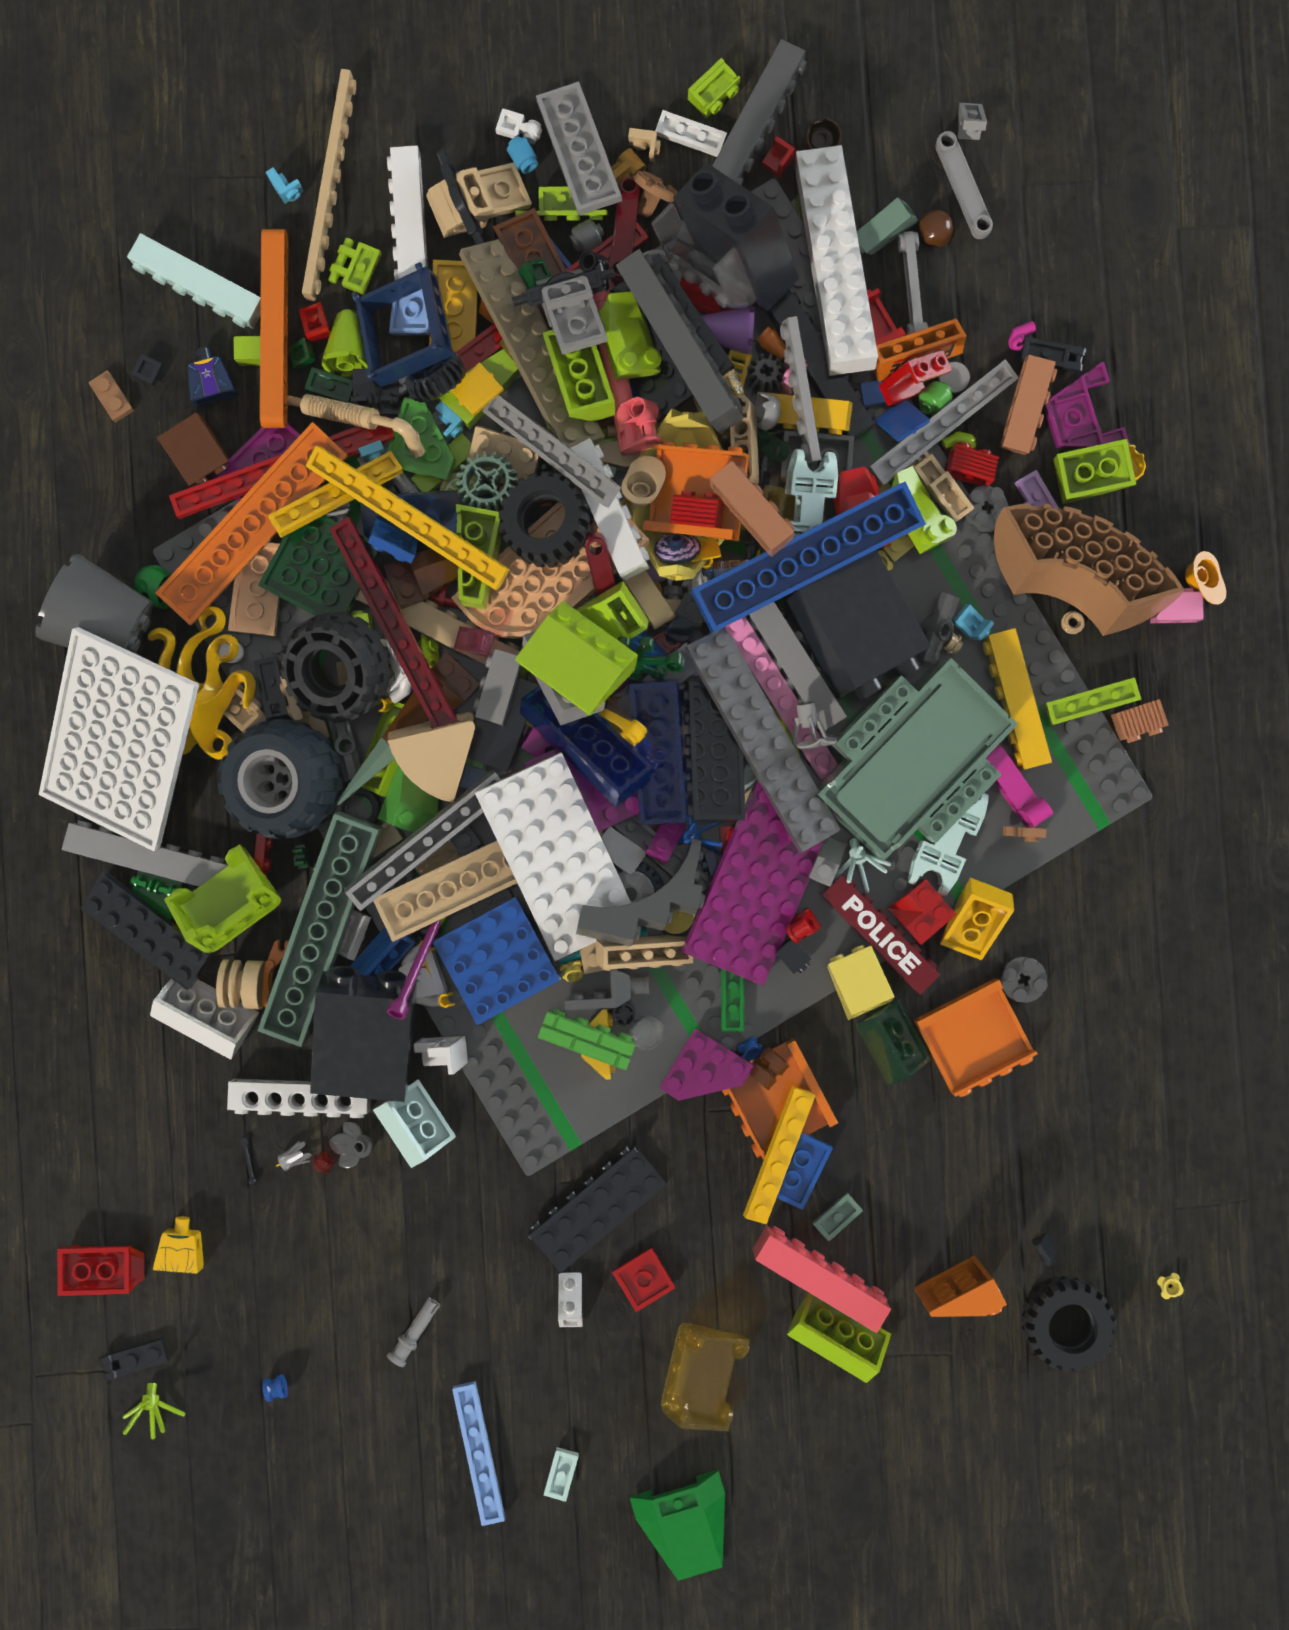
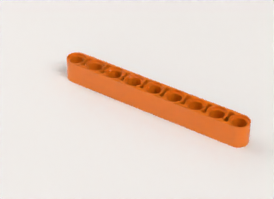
[260,229,289,428]

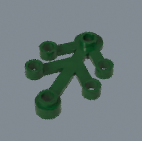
[618,637,685,680]

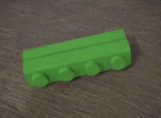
[538,1007,636,1071]

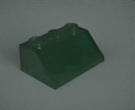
[855,999,931,1086]

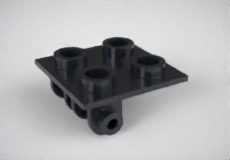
[351,369,399,415]

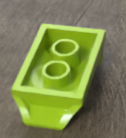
[598,291,662,380]
[891,466,957,554]

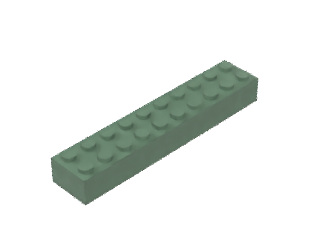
[257,811,383,1047]

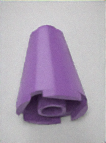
[701,306,755,355]

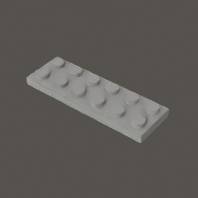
[536,82,622,216]

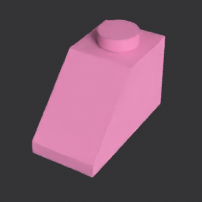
[1150,588,1203,623]

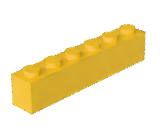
[983,628,1052,771]

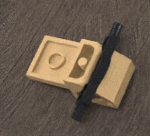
[426,149,532,245]

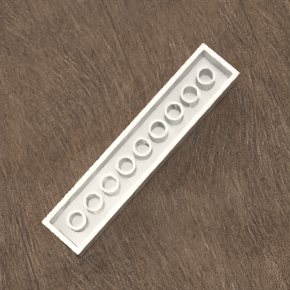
[795,145,878,376]

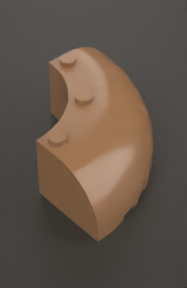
[994,504,1185,636]

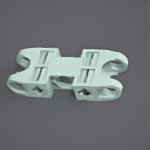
[785,449,838,537]
[908,793,989,897]

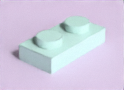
[544,1447,579,1502]

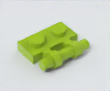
[328,238,382,295]

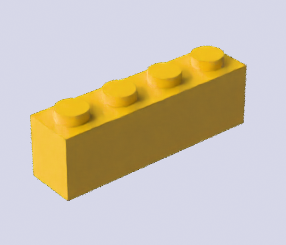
[756,392,853,435]

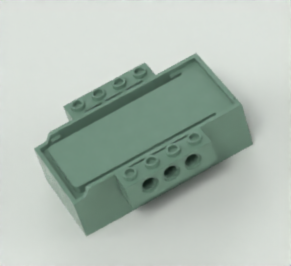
[817,658,1018,860]

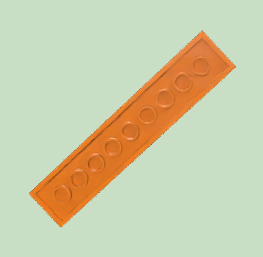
[155,422,348,625]

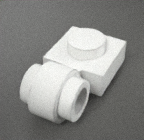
[495,108,542,144]

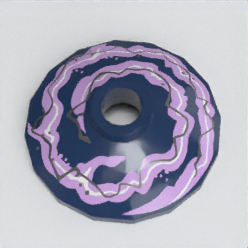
[654,533,701,564]

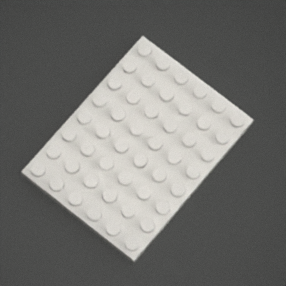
[39,627,199,852]

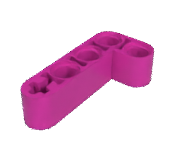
[986,744,1053,828]

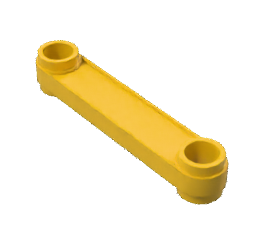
[588,708,647,746]

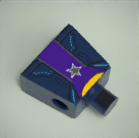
[188,347,239,407]

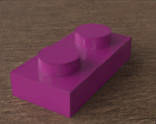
[646,814,687,864]

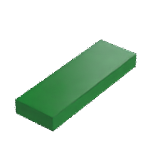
[721,969,744,1032]

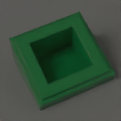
[518,259,552,288]

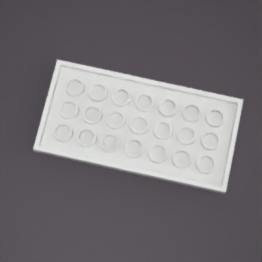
[475,752,631,961]

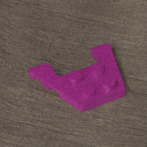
[1043,362,1130,449]

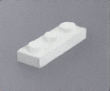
[655,110,727,157]

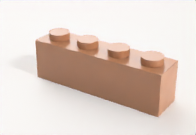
[999,355,1057,455]
[710,461,795,557]

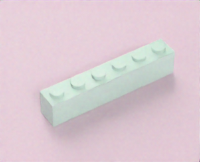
[127,233,261,329]

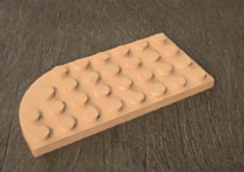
[451,486,651,639]

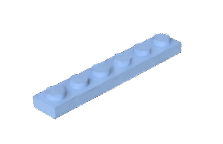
[452,1381,505,1526]

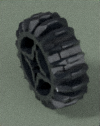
[404,352,466,403]

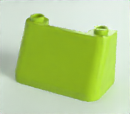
[164,844,281,953]

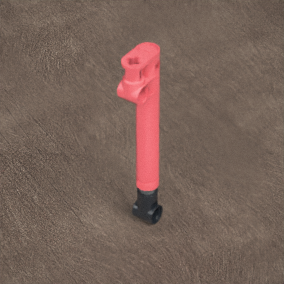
[579,250,662,456]

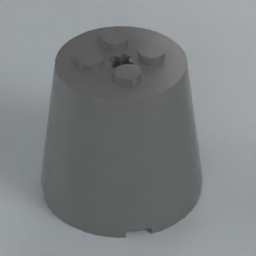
[35,554,153,653]

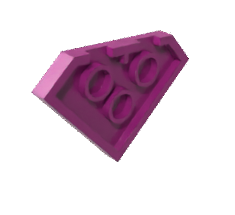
[660,1029,755,1101]

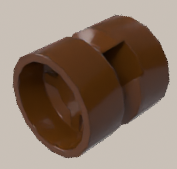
[750,1046,790,1091]

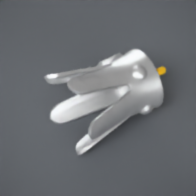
[276,1141,312,1171]

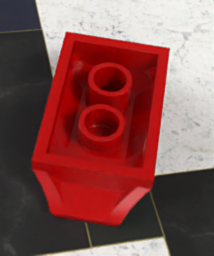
[831,466,891,549]
[57,1245,145,1296]

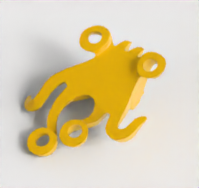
[148,606,256,760]

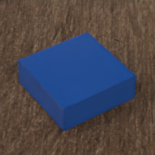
[859,380,886,407]

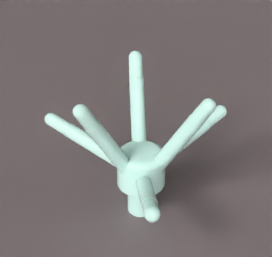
[833,838,892,893]

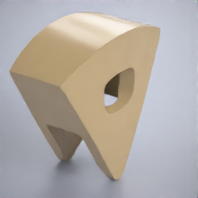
[388,711,475,803]

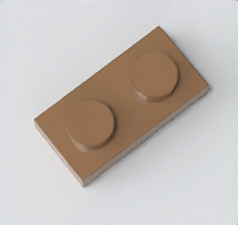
[88,370,134,423]

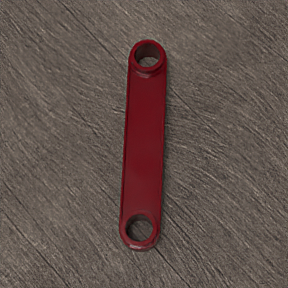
[609,177,640,285]
[585,532,616,597]

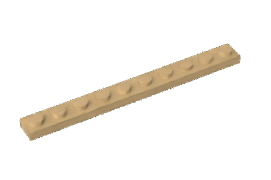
[302,69,356,302]

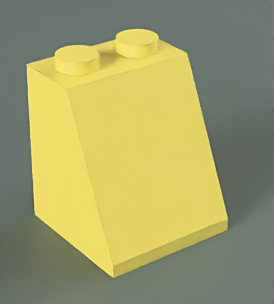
[827,945,894,1020]

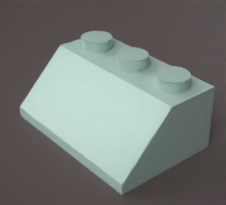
[373,1079,456,1168]

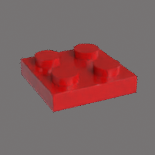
[612,1246,676,1312]

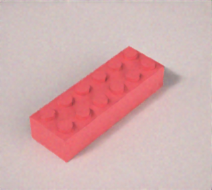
[752,1225,891,1333]

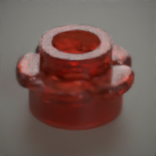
[313,1152,334,1174]

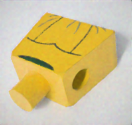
[153,1216,204,1274]

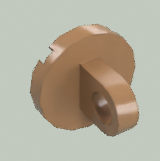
[634,171,677,218]

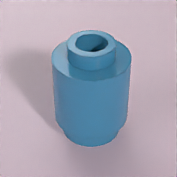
[507,136,538,174]

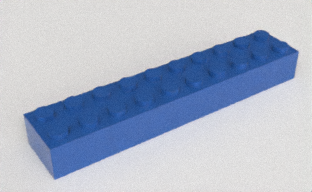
[690,481,926,633]

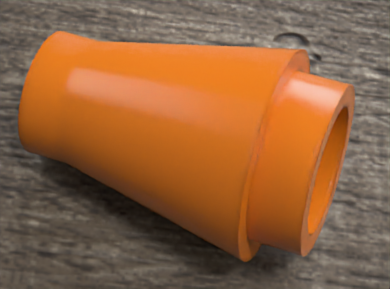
[756,326,786,360]

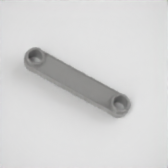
[935,131,993,239]
[897,231,928,335]

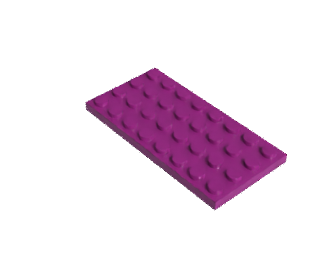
[681,779,836,986]

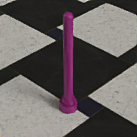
[387,920,441,1019]

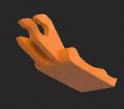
[262,939,289,1007]

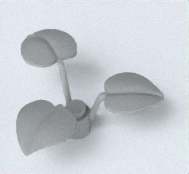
[792,701,843,749]

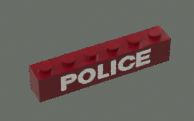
[820,875,940,995]

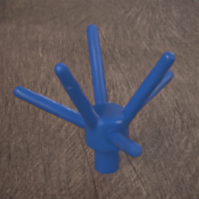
[677,817,724,855]

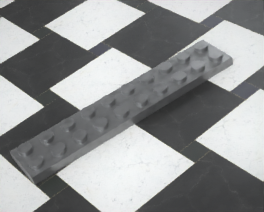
[684,627,841,853]

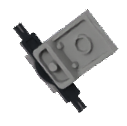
[511,267,616,355]

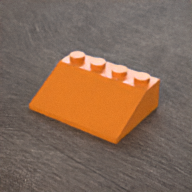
[913,1256,1007,1317]

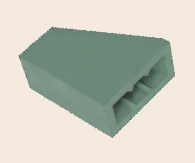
[857,197,920,255]

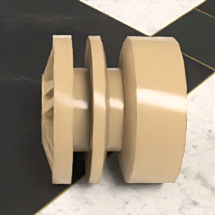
[216,959,265,1009]

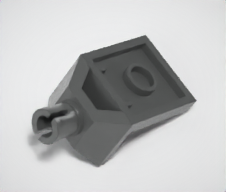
[564,969,649,1010]

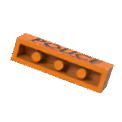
[873,319,966,382]

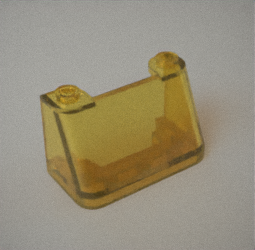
[662,1322,750,1431]

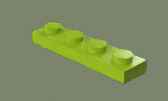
[1044,677,1141,726]

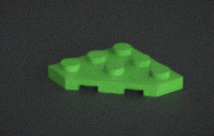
[387,397,456,482]

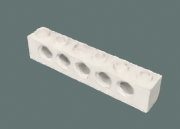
[227,1079,371,1118]

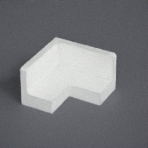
[414,1036,468,1075]

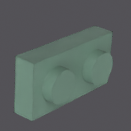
[812,1192,863,1241]

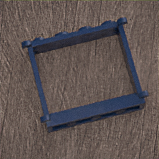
[352,262,454,387]

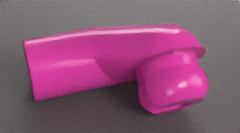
[1008,321,1036,350]

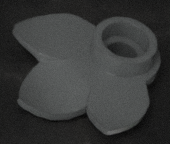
[329,1122,373,1168]

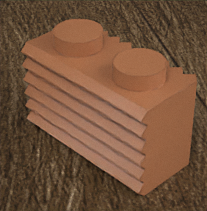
[1111,699,1168,743]

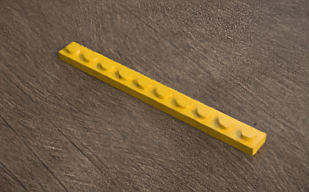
[306,446,510,590]

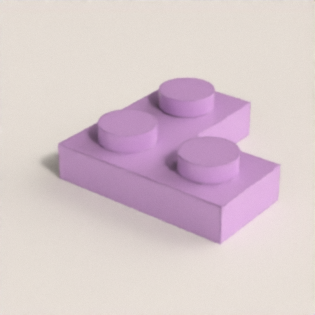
[1015,470,1058,508]

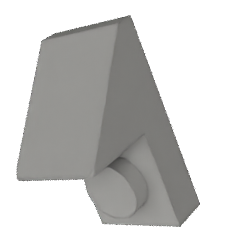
[957,103,987,140]

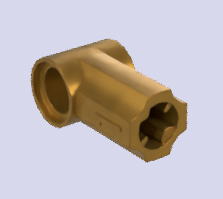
[611,148,647,188]

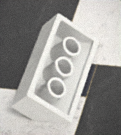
[150,978,259,1059]

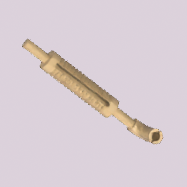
[288,394,425,458]

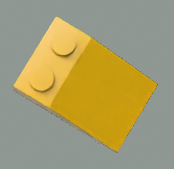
[940,878,1014,960]

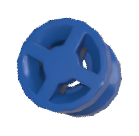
[262,1374,288,1402]

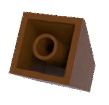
[157,413,231,487]

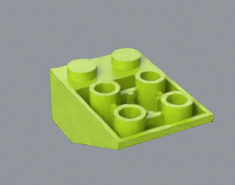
[576,581,649,640]

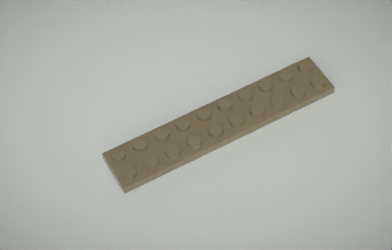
[459,239,605,448]

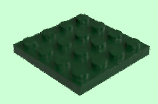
[258,515,381,616]

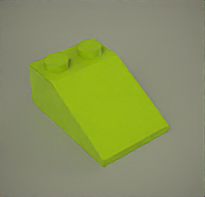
[1053,439,1136,504]

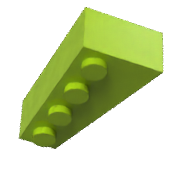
[456,504,503,610]

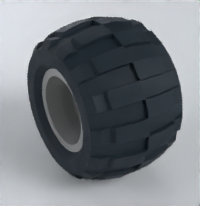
[218,719,344,839]

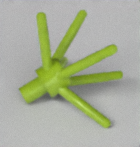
[123,1383,185,1439]

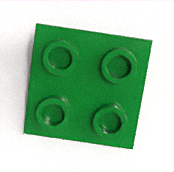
[130,870,183,920]

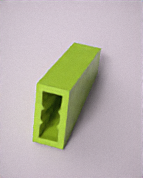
[436,348,521,430]

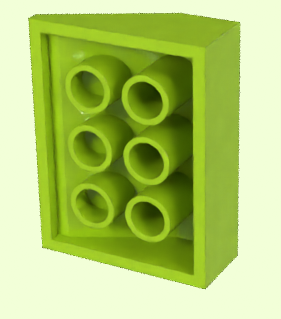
[515,601,638,716]

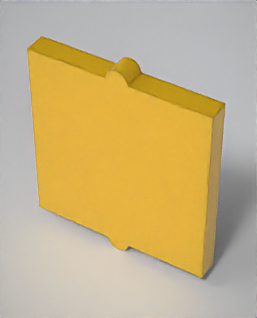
[450,362,504,417]

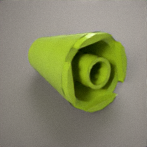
[322,309,368,378]

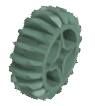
[455,451,519,512]

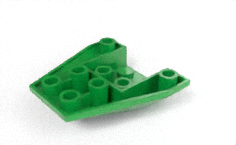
[630,1470,725,1581]

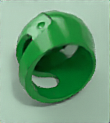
[134,565,172,609]

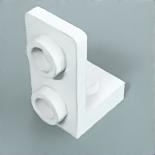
[558,1273,583,1327]

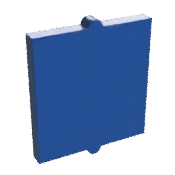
[875,400,930,442]

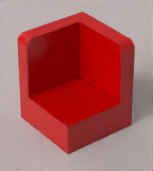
[761,136,795,178]

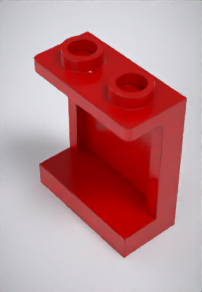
[867,288,906,345]
[878,350,952,406]

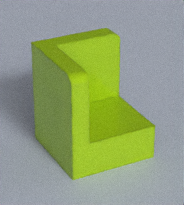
[234,336,260,366]

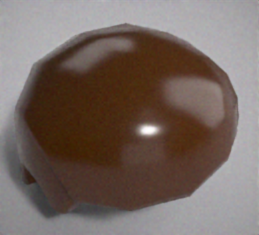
[918,210,954,248]

